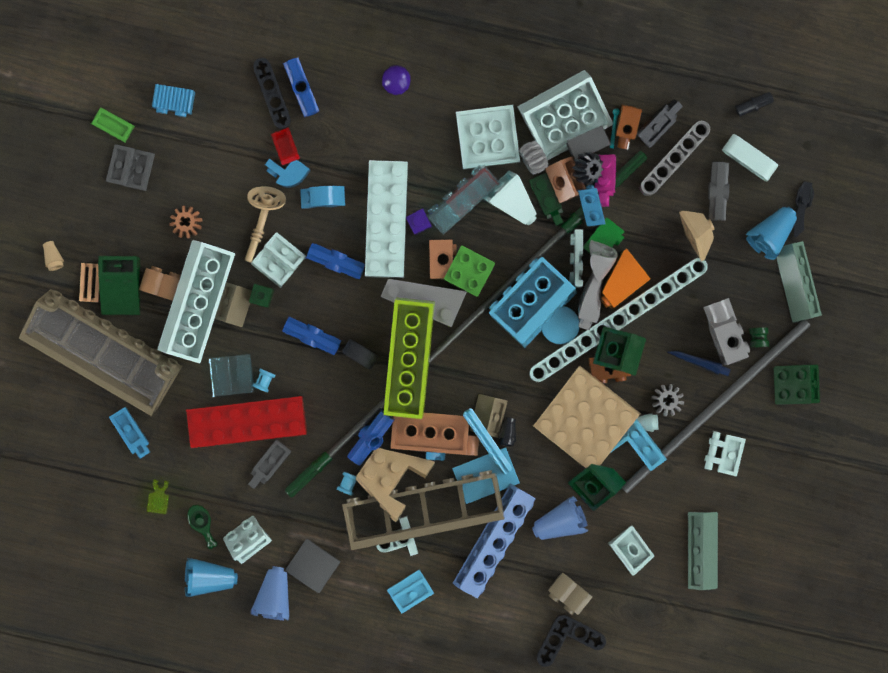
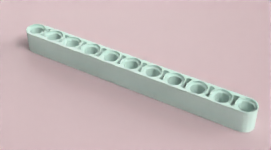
[529,258,707,382]

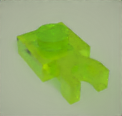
[147,479,169,514]

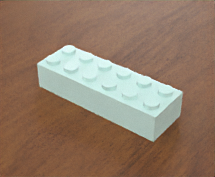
[365,160,408,278]
[157,240,235,363]

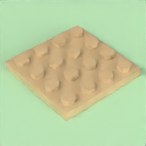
[533,366,641,474]

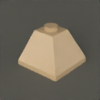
[679,211,714,261]

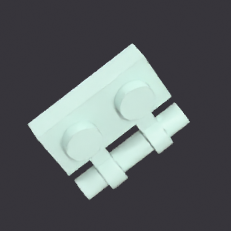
[704,431,746,476]

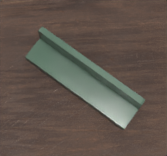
[777,241,822,322]
[688,512,718,590]

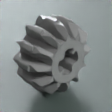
[519,141,548,175]
[651,384,684,416]

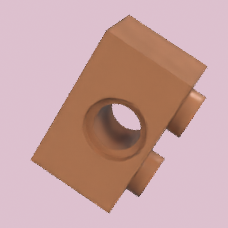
[545,156,586,203]
[429,240,457,279]

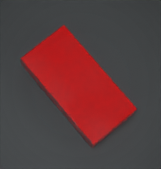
[271,127,300,165]

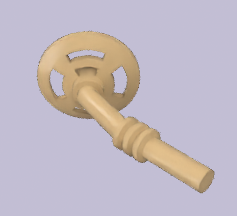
[244,186,286,263]

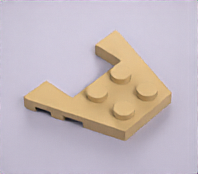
[356,448,435,522]

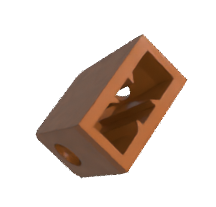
[615,104,642,150]

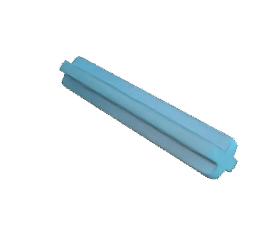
[463,408,512,474]

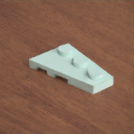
[569,229,583,288]

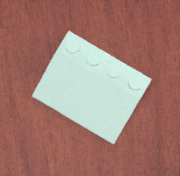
[517,70,613,160]

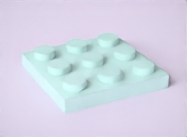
[456,105,520,169]

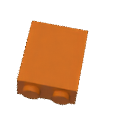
[601,249,650,309]

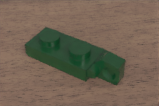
[529,173,563,226]

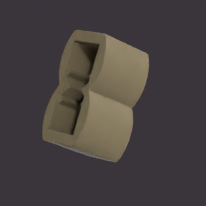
[548,572,592,615]

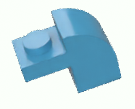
[265,159,311,188]
[300,186,345,209]

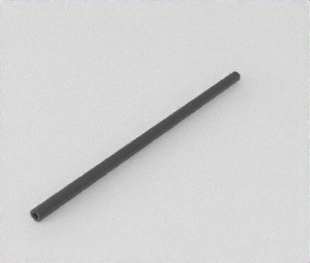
[622,320,811,493]

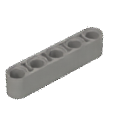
[640,121,710,196]

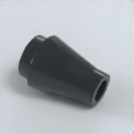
[497,417,516,447]

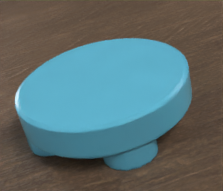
[541,306,579,344]

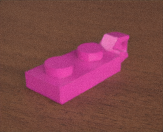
[595,154,616,207]

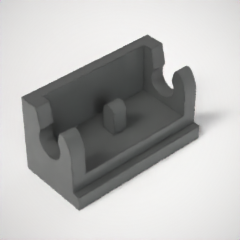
[566,126,611,160]

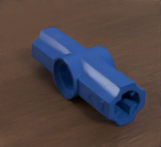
[283,58,320,118]
[306,243,365,279]
[282,317,341,355]
[347,410,395,466]

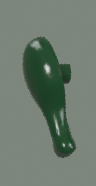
[187,505,218,549]

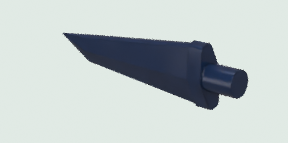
[667,351,731,376]

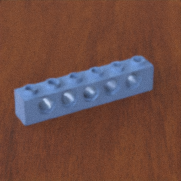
[453,483,536,599]

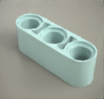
[722,134,778,182]

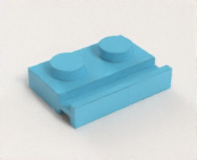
[387,569,434,614]

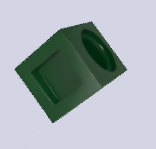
[249,284,274,308]

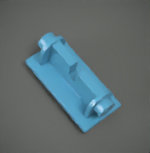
[578,185,606,226]

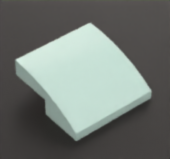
[251,232,306,288]

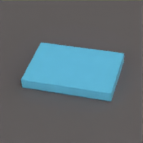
[452,447,520,504]

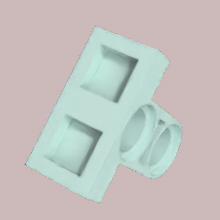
[376,516,418,556]

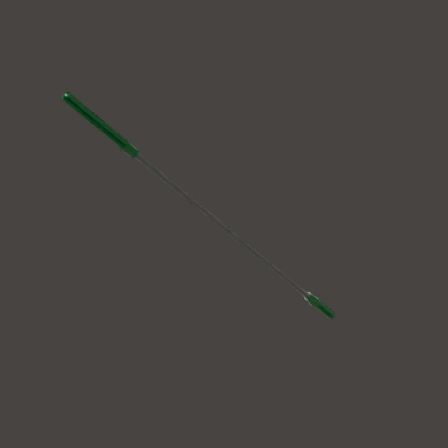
[285,151,647,498]

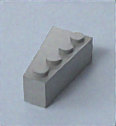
[381,279,467,327]

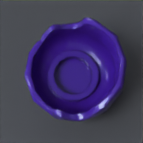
[382,65,411,95]

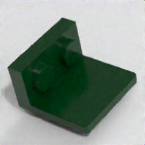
[774,365,820,405]

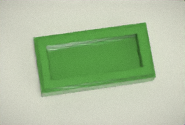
[91,107,135,143]

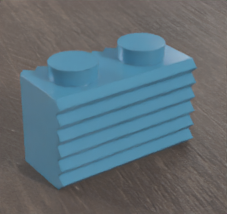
[152,84,195,117]

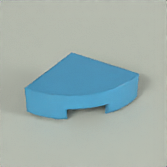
[426,452,446,461]

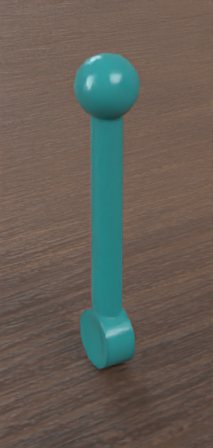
[610,108,620,149]

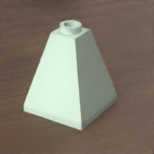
[482,171,536,225]

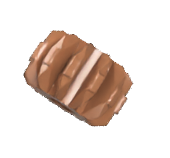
[170,206,203,239]

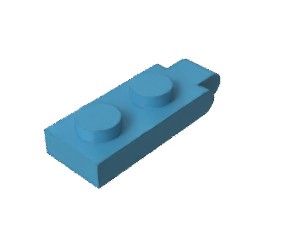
[109,407,150,459]

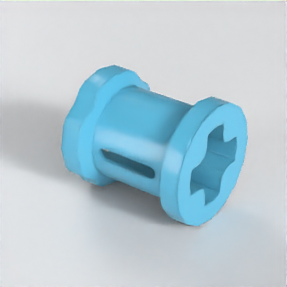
[252,368,275,393]
[337,472,357,496]

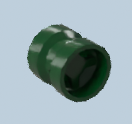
[749,327,769,348]

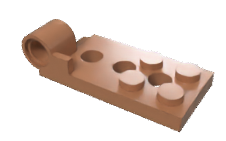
[391,413,479,456]

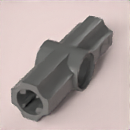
[708,162,729,221]

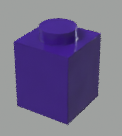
[406,209,432,235]

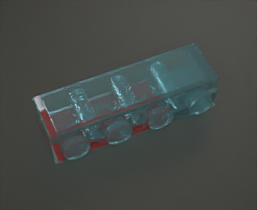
[427,164,501,235]

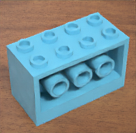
[489,257,577,348]

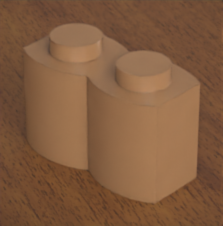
[139,266,181,301]

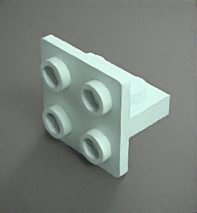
[223,516,272,564]

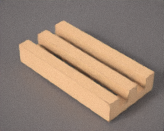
[79,263,100,302]

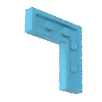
[611,419,667,471]

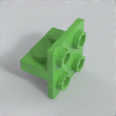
[444,246,495,297]

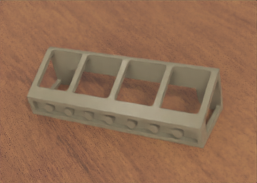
[342,470,505,550]

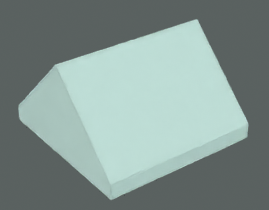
[608,525,654,576]

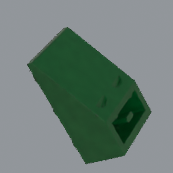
[98,256,140,315]

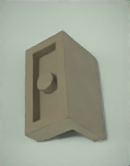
[214,282,252,327]
[470,394,508,438]

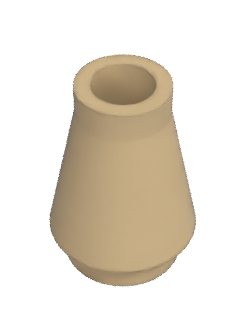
[43,241,64,271]

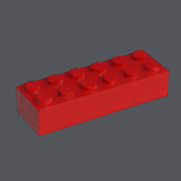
[186,396,307,448]

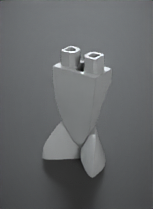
[578,240,617,330]

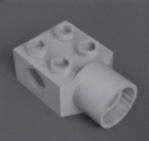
[703,298,750,365]

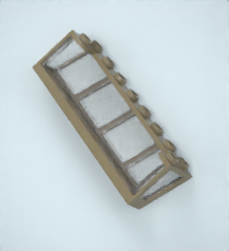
[19,289,182,416]

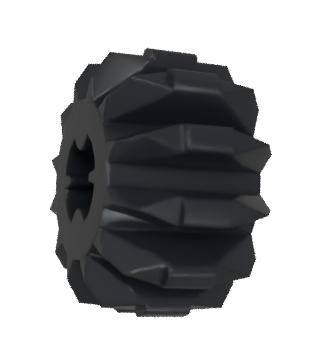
[571,152,605,185]

